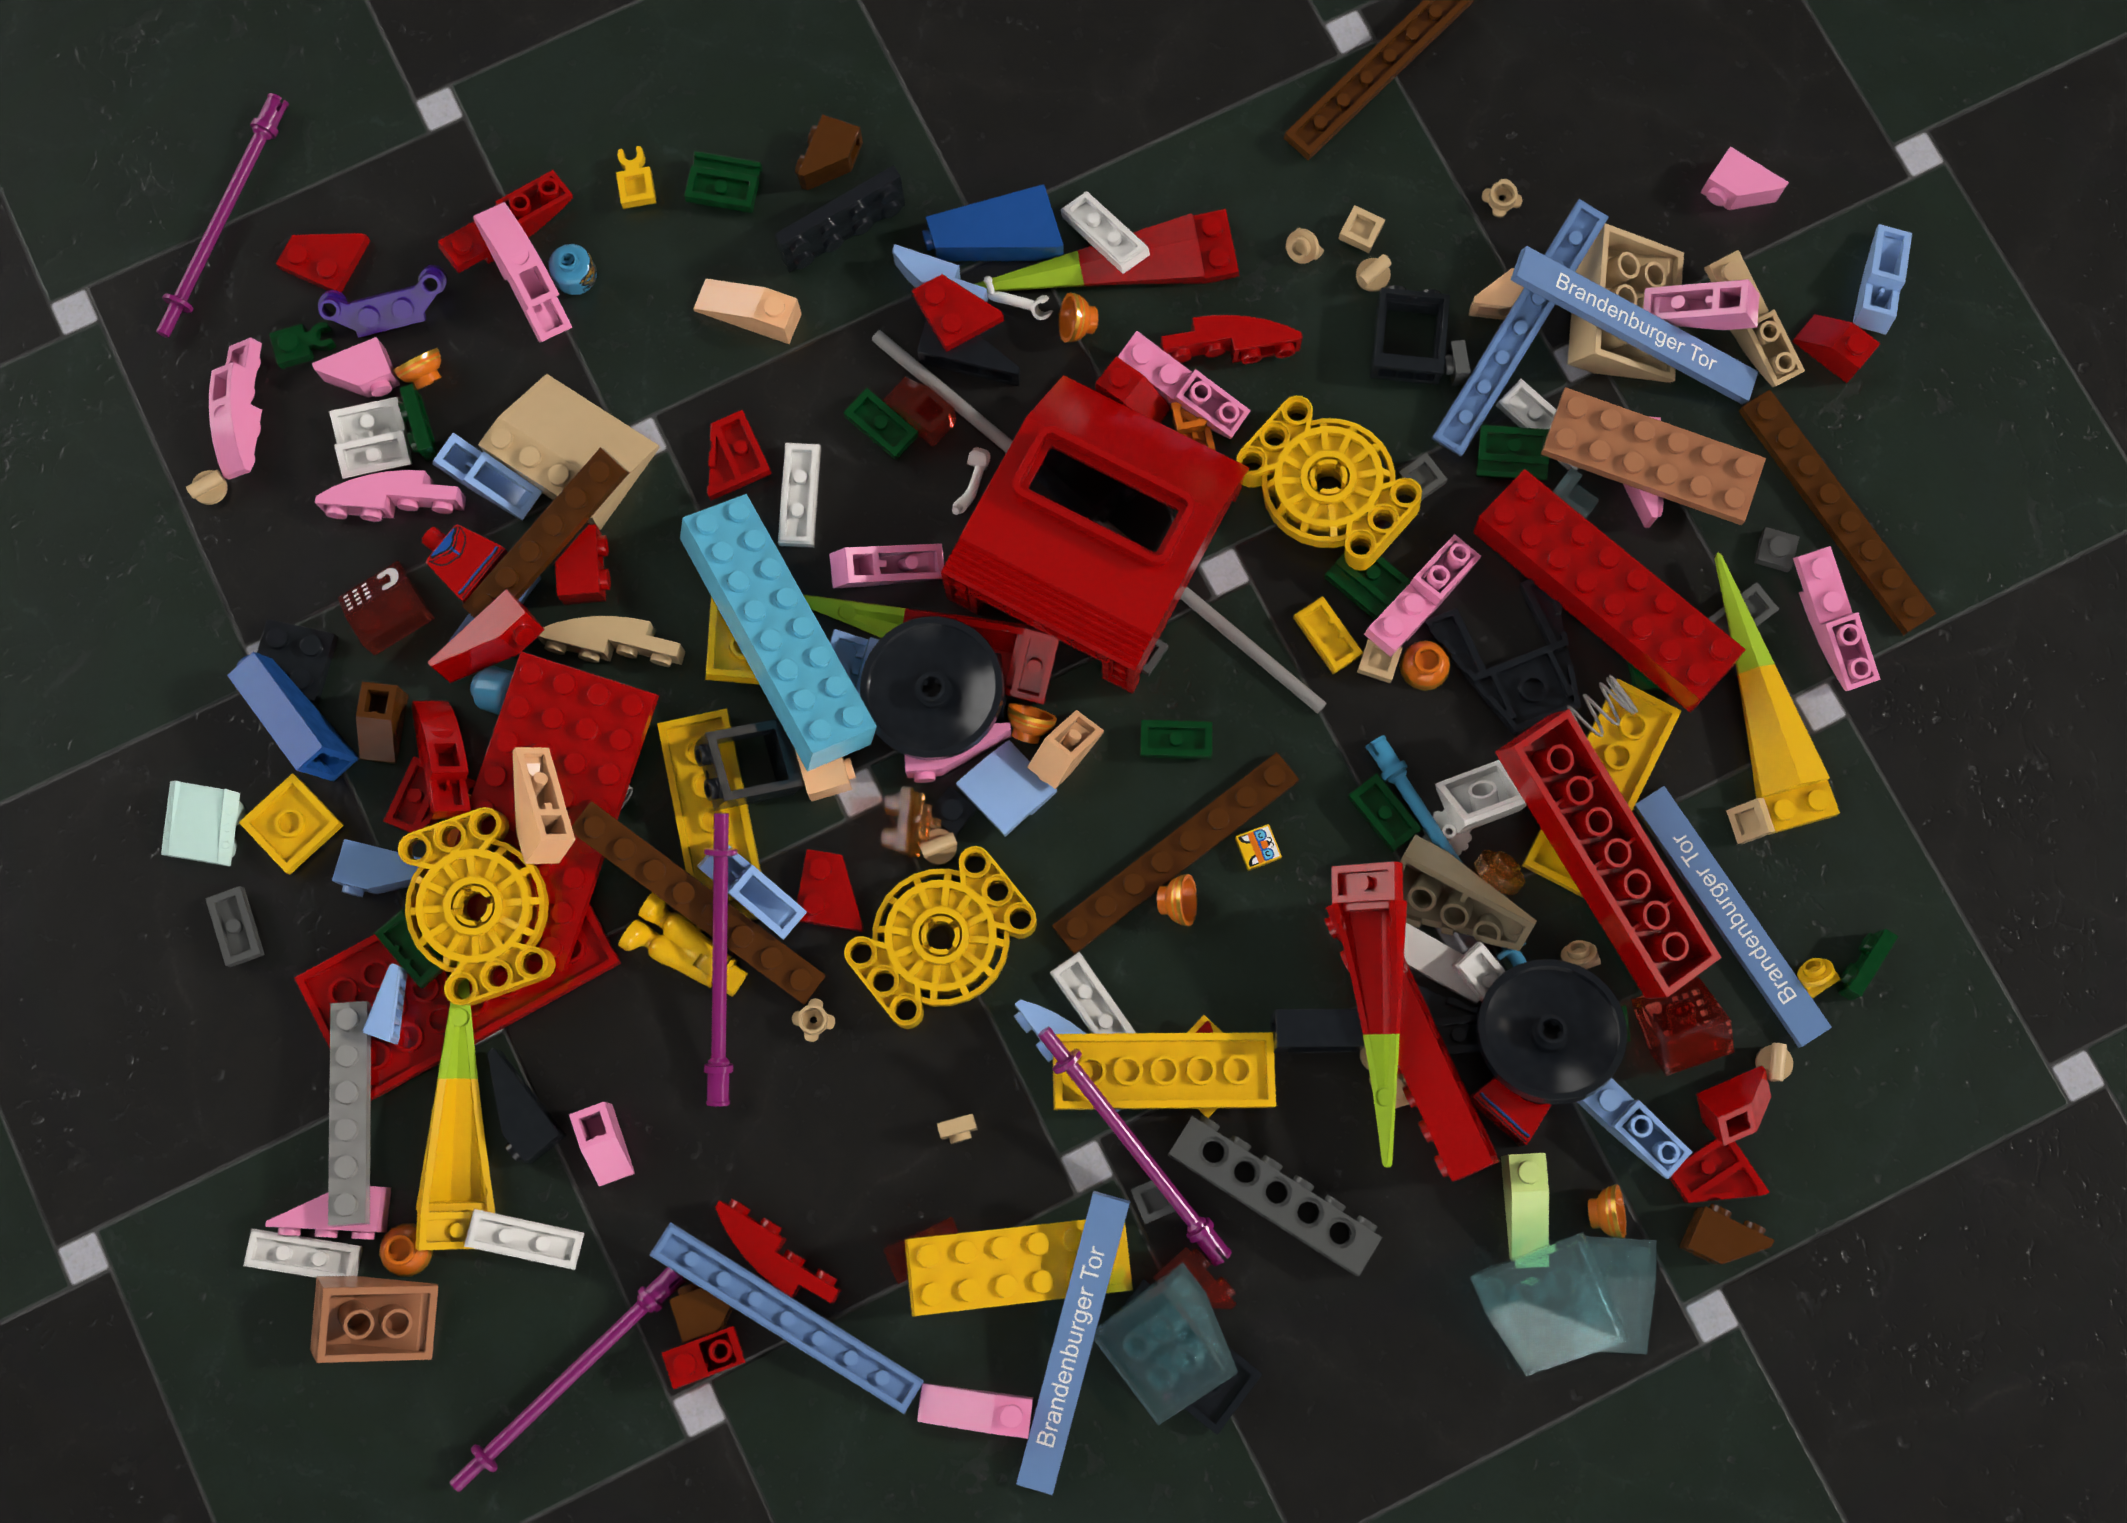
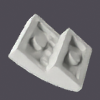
[329,397,412,479]

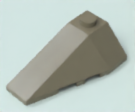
[1400,834,1536,951]

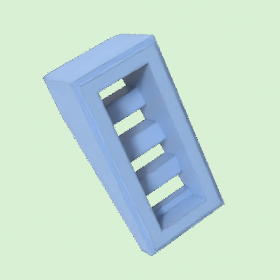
[363,963,407,1045]

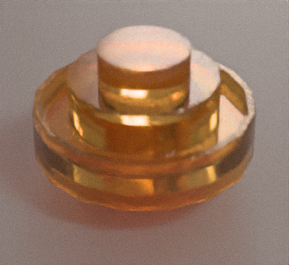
[1474,850,1525,895]

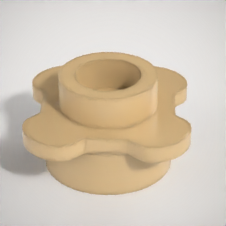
[1482,179,1523,218]
[792,998,835,1042]

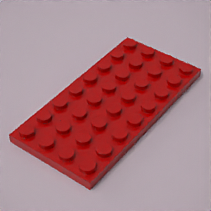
[454,651,659,971]
[294,903,621,1101]

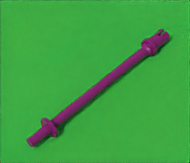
[156,93,289,338]
[704,813,738,1107]
[1038,1027,1232,1266]
[450,1267,686,1492]

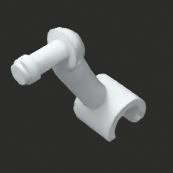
[984,276,1053,320]
[952,447,991,515]

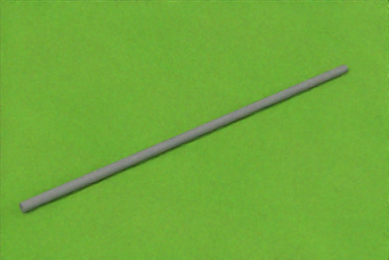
[872,330,1327,714]

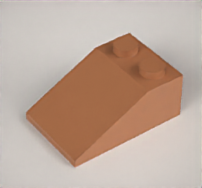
[310,1276,438,1363]

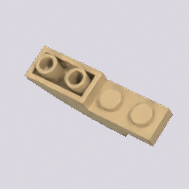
[1704,250,1805,387]
[537,616,685,667]

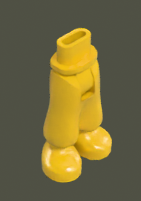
[618,892,748,997]

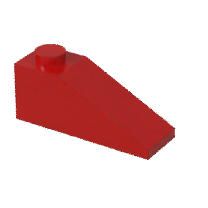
[428,589,545,683]

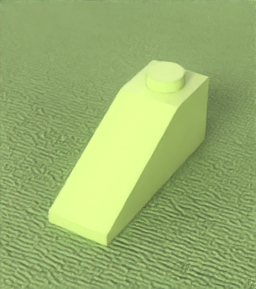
[1501,1153,1549,1268]

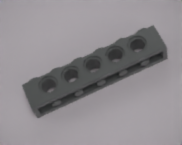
[1167,1115,1382,1276]

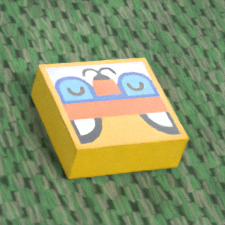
[1235,824,1282,871]

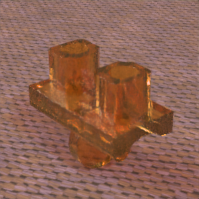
[881,787,941,857]

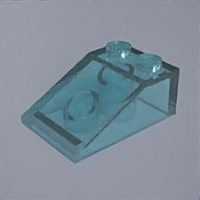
[1571,1236,1656,1354]

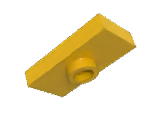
[1293,596,1363,675]

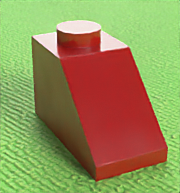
[1792,314,1881,383]
[1096,356,1171,423]

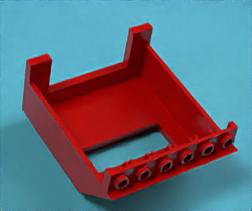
[941,375,1250,694]

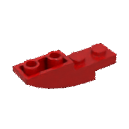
[438,170,573,273]
[1160,315,1303,364]
[411,701,471,819]
[715,1199,842,1303]

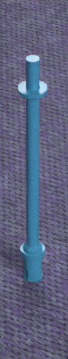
[1365,735,1527,967]

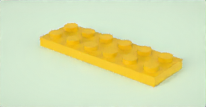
[1522,678,1681,898]
[657,708,761,932]
[1053,1032,1276,1110]
[905,1219,1133,1316]

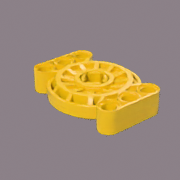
[1236,396,1422,571]
[398,807,556,1006]
[844,846,1037,1029]

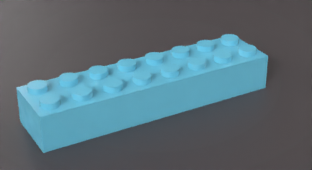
[680,494,877,772]

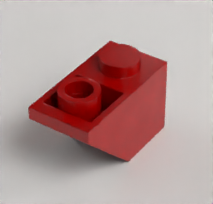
[555,524,611,605]
[1696,1065,1771,1146]
[662,1326,746,1389]

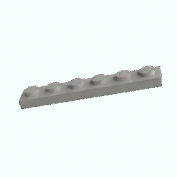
[328,1001,371,1227]

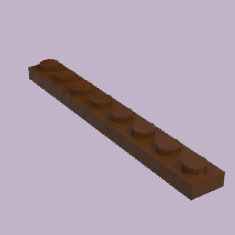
[1284,0,1475,161]
[1738,389,1936,635]
[1052,752,1299,955]
[572,801,826,1004]

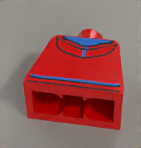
[422,524,508,603]
[1470,1076,1552,1146]

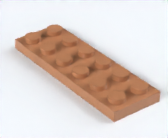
[1541,387,1766,525]

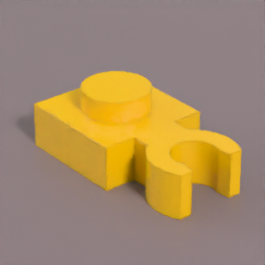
[616,146,657,209]

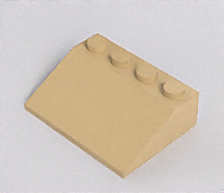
[1567,223,1684,383]
[478,374,660,530]

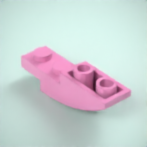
[473,202,572,343]
[1118,331,1251,439]
[209,337,262,480]
[315,470,466,522]
[1364,534,1481,657]
[1793,546,1881,691]

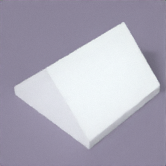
[1435,760,1527,835]

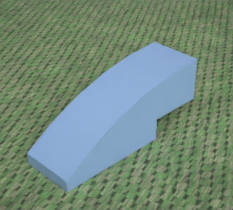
[1853,224,1912,335]
[892,244,988,303]
[433,433,542,520]
[696,845,807,940]

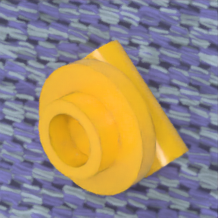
[1797,958,1840,999]

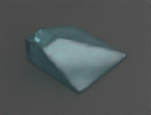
[1470,1232,1630,1376]
[1094,1262,1238,1425]

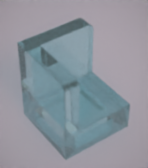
[1553,467,1599,518]

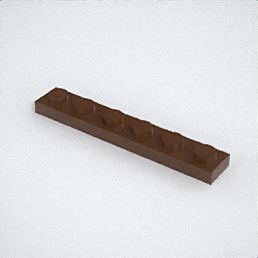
[462,447,630,618]

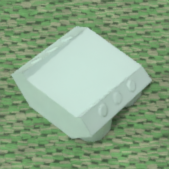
[161,780,246,867]

